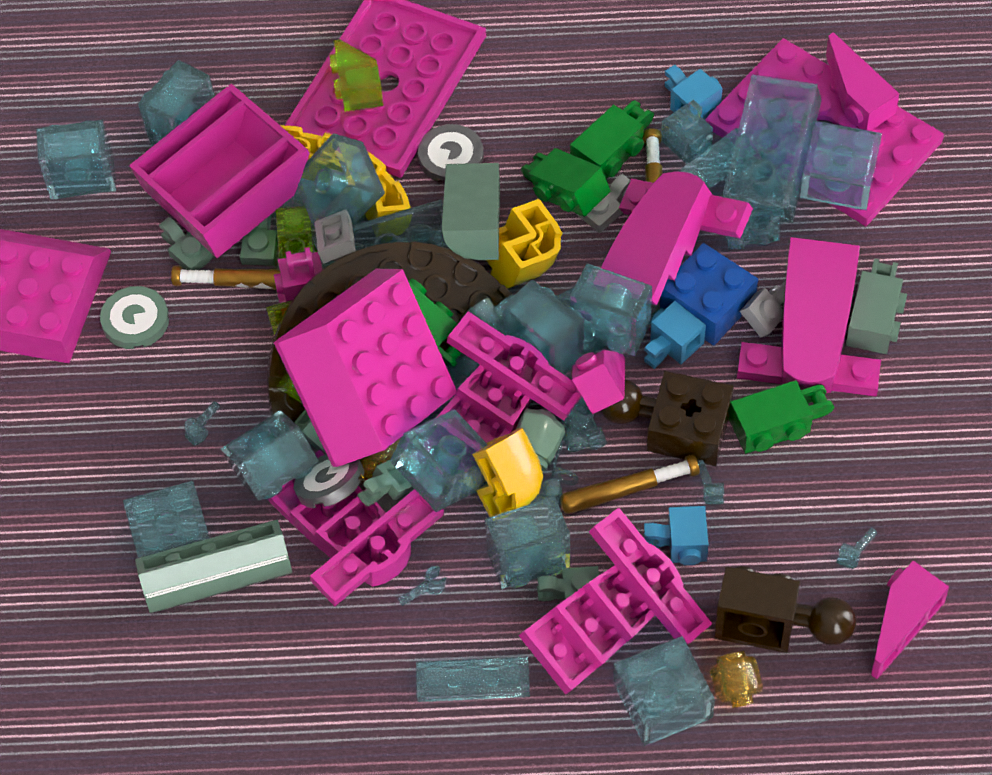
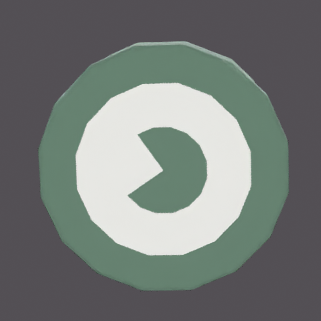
[100,286,169,349]

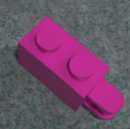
[274,247,322,313]

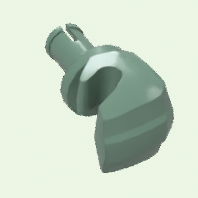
[516,408,565,471]

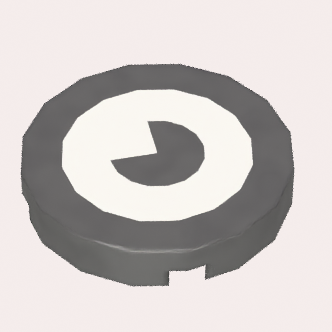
[418,124,484,182]
[294,454,364,508]

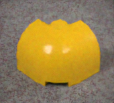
[486,199,563,288]
[472,427,543,522]

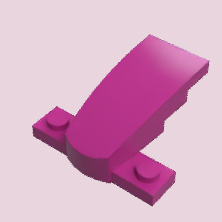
[593,172,753,305]
[737,237,881,397]
[411,311,582,496]
[266,450,444,606]
[519,507,713,695]

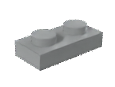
[315,209,356,264]

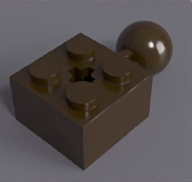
[601,371,734,467]
[714,566,856,653]

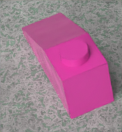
[826,32,900,133]
[572,350,625,414]
[871,561,949,679]

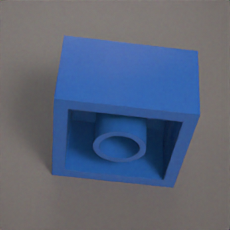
[660,242,758,346]

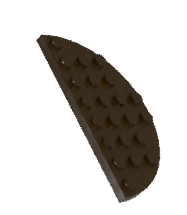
[267,242,528,444]

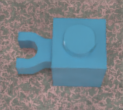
[665,64,722,128]
[644,301,706,369]
[644,506,709,566]

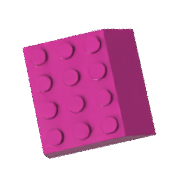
[129,84,310,258]
[0,229,111,363]
[273,269,457,467]

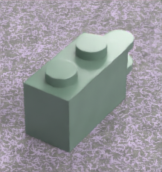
[846,258,907,354]

